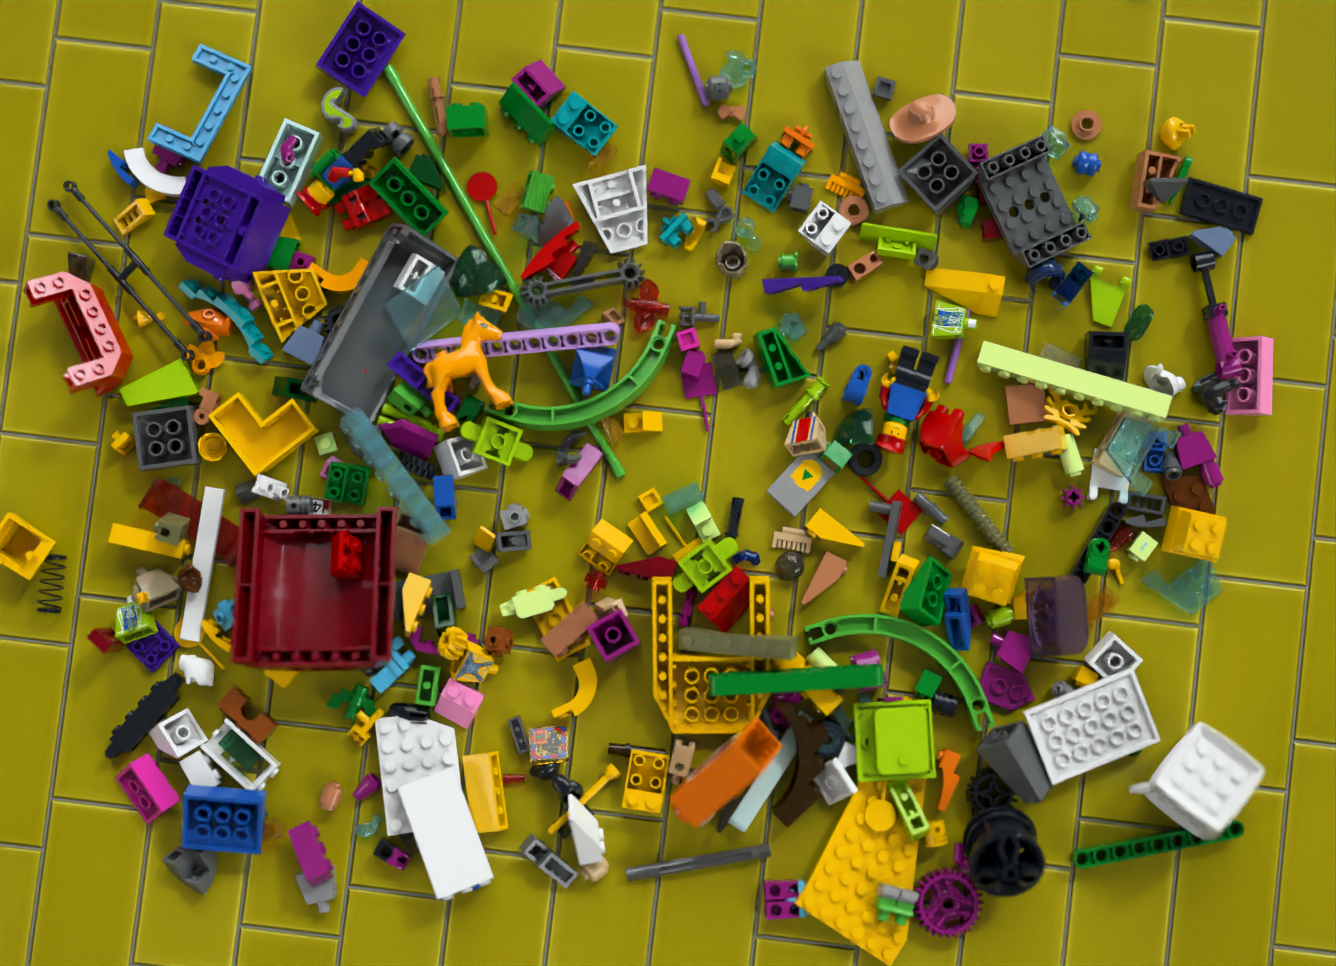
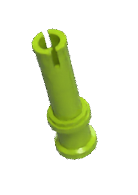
[781,376,830,427]

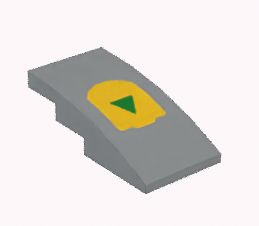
[766,440,835,517]

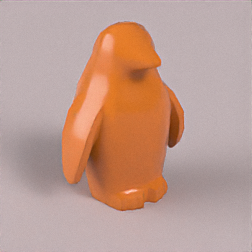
[184,306,234,340]

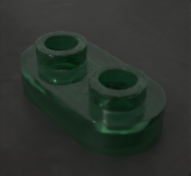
[1124,304,1154,341]

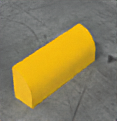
[462,751,509,833]

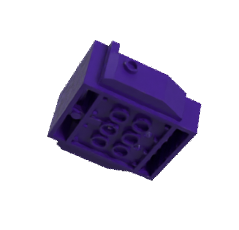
[163,164,291,283]

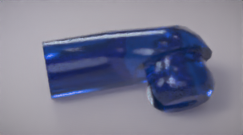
[731,549,761,566]

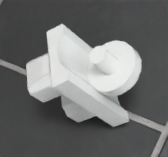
[251,473,289,502]

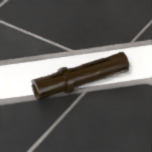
[607,742,667,758]

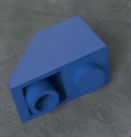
[433,475,457,520]

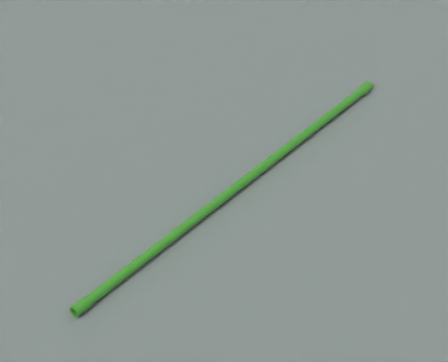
[383,65,626,479]

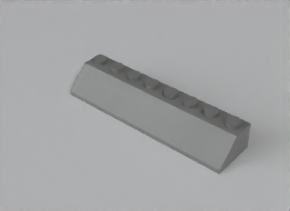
[823,60,910,215]

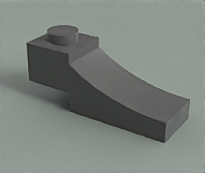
[519,833,579,888]

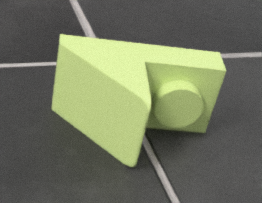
[686,501,721,541]

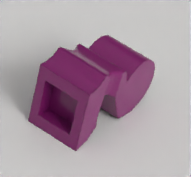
[771,691,803,728]

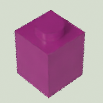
[681,349,706,381]

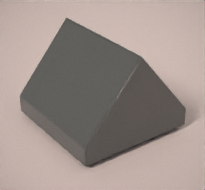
[235,479,261,504]

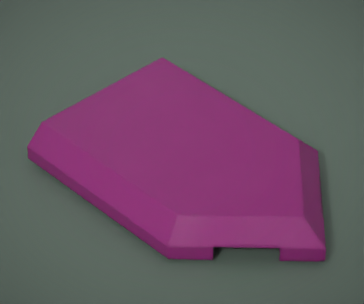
[379,419,438,462]
[979,661,1035,711]

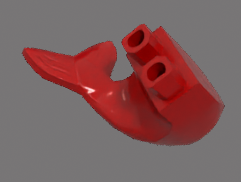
[920,405,1005,468]

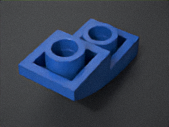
[1142,431,1166,474]

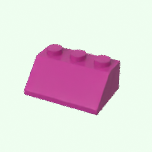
[115,753,181,825]

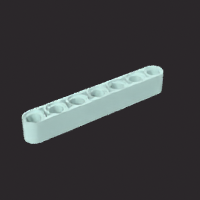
[727,710,816,833]

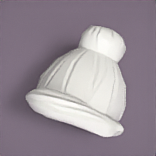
[1143,363,1186,397]

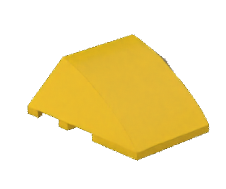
[252,268,327,343]

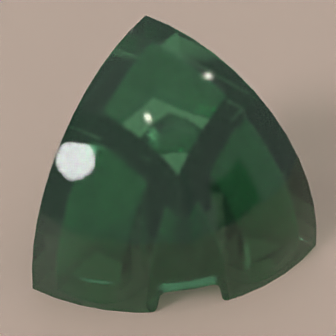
[453,245,507,298]
[832,408,873,446]

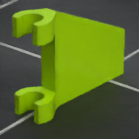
[1090,265,1132,328]

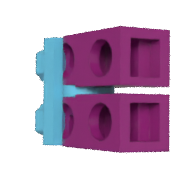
[763,879,810,920]

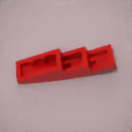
[520,221,581,283]

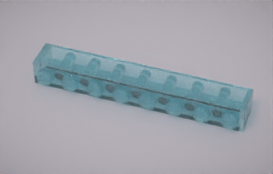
[339,406,452,546]

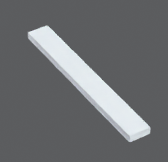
[180,487,226,642]

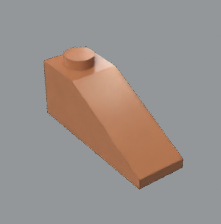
[800,551,848,605]

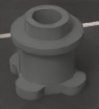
[914,248,939,270]

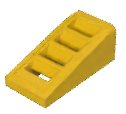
[113,198,155,235]

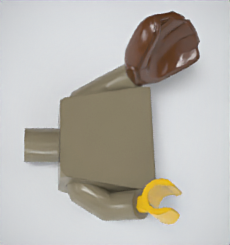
[131,564,203,612]

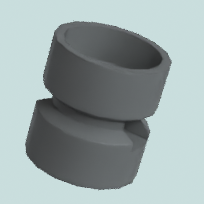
[383,121,415,157]

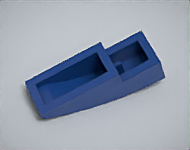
[943,588,971,651]

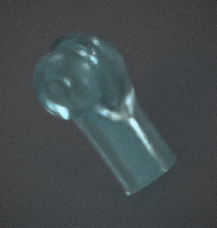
[355,814,383,837]

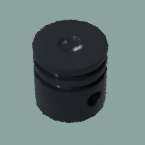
[825,264,849,290]
[931,690,958,718]

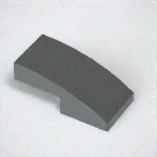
[1121,515,1167,528]

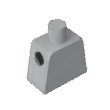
[295,864,337,913]

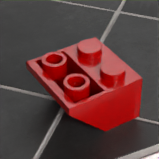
[330,531,363,580]

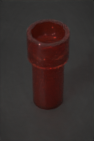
[503,774,525,784]

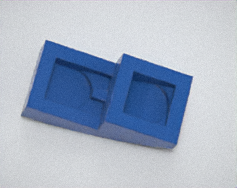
[107,150,139,189]

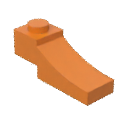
[935,748,961,812]

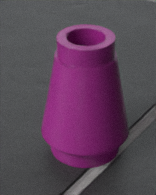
[353,773,382,801]

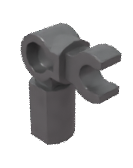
[704,188,733,233]

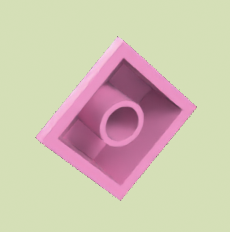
[434,677,486,729]

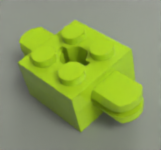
[459,416,533,466]
[673,537,738,593]

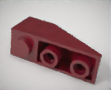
[615,556,677,581]

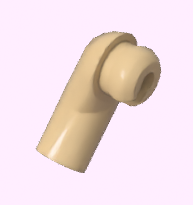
[715,333,743,349]

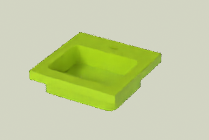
[853,699,936,782]

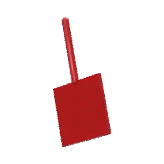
[860,476,923,535]

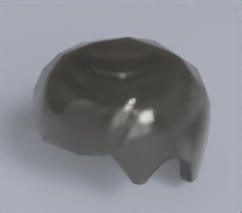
[775,551,805,581]

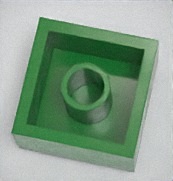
[446,102,489,138]

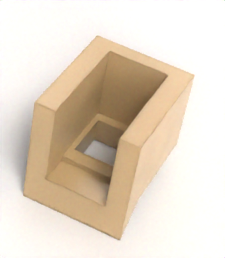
[594,597,628,619]

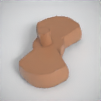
[717,104,746,121]

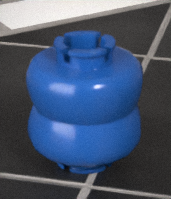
[1072,151,1101,177]

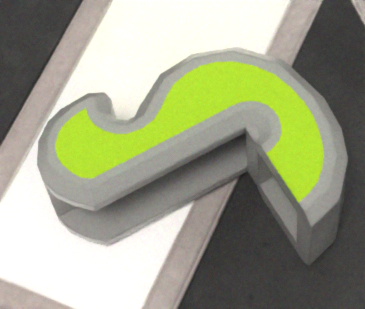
[321,87,358,135]

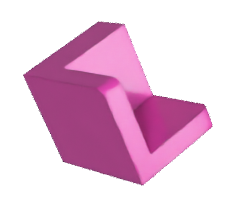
[676,327,700,354]

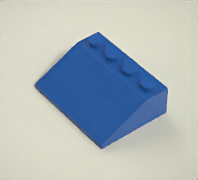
[182,785,267,855]

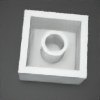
[1083,630,1143,678]

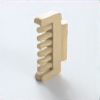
[772,526,812,553]

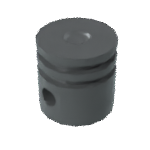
[286,495,314,515]

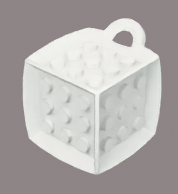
[1128,723,1265,840]

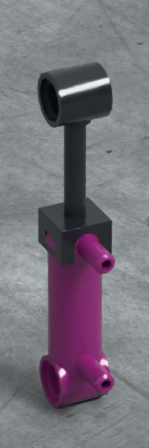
[1190,251,1241,380]

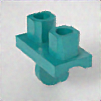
[660,212,694,249]

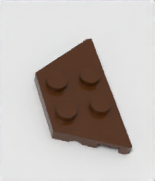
[1158,473,1216,515]

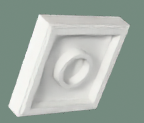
[813,757,858,805]

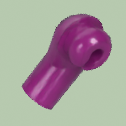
[280,135,298,163]
[953,843,970,870]

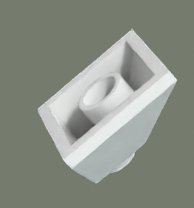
[148,708,208,758]

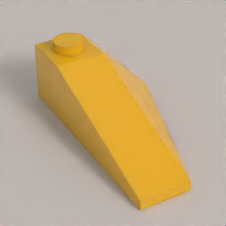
[924,268,1005,318]

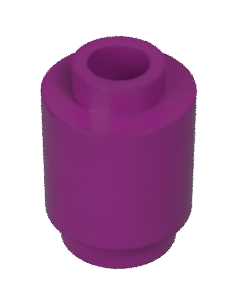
[1199,459,1224,489]

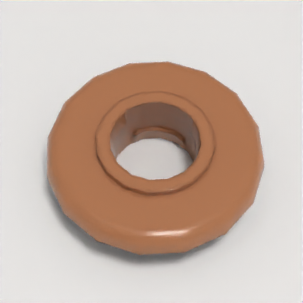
[1071,110,1101,140]
[839,195,869,226]

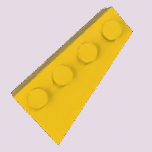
[771,652,844,715]

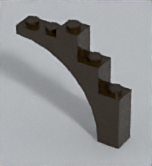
[772,698,830,828]

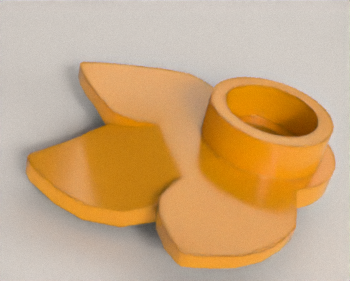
[187,340,225,375]

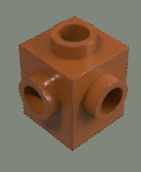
[484,627,514,657]

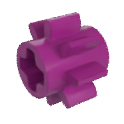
[1059,485,1085,510]

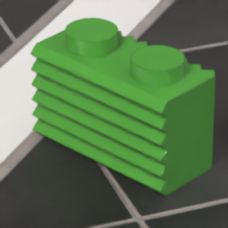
[519,170,555,215]
[414,664,442,706]

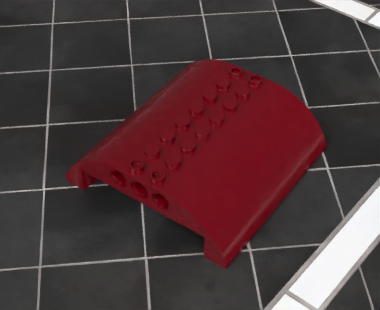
[231,507,397,671]

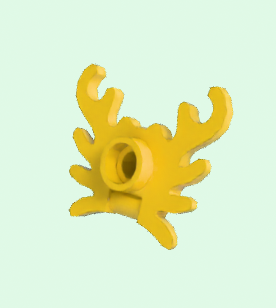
[1044,388,1098,436]

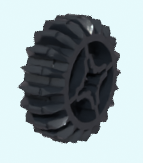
[966,766,1018,814]

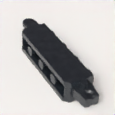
[104,672,185,759]

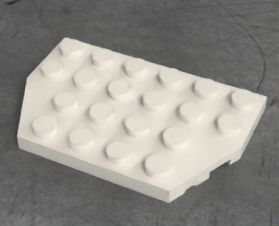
[375,716,461,836]

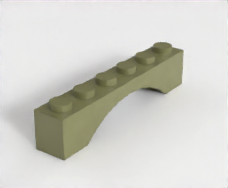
[679,626,798,660]

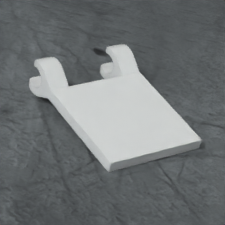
[1087,448,1131,505]

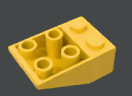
[622,749,670,814]

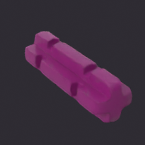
[678,589,697,627]

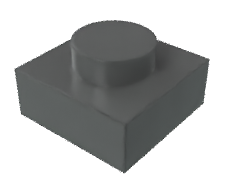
[872,76,896,101]

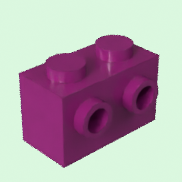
[647,168,691,206]

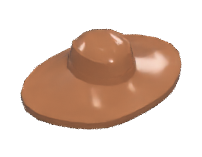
[890,94,957,144]

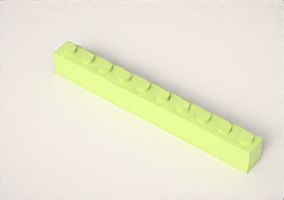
[976,341,1172,423]

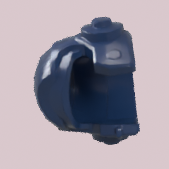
[1024,257,1065,293]

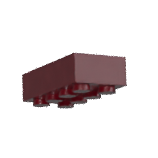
[86,628,125,654]

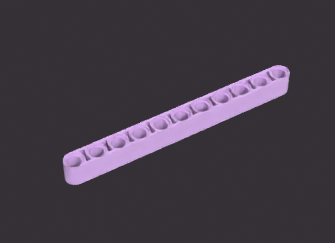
[412,322,620,363]

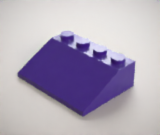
[315,1,406,98]

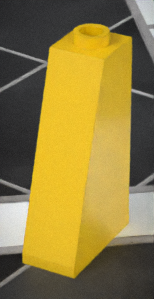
[108,523,191,559]

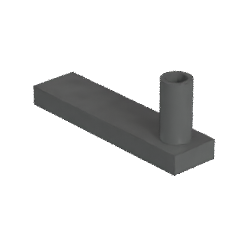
[868,500,903,578]

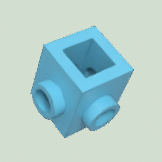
[212,598,235,632]

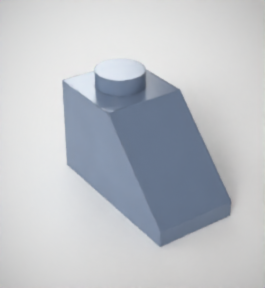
[1187,227,1236,259]

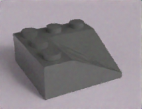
[897,133,979,217]
[132,405,202,472]

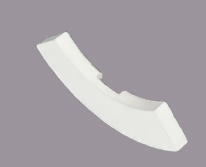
[124,148,186,197]

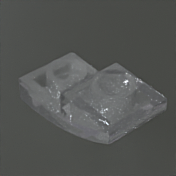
[1039,343,1082,368]

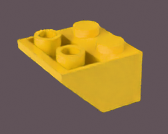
[578,519,633,576]

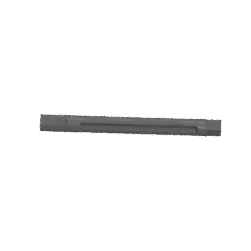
[626,843,771,881]

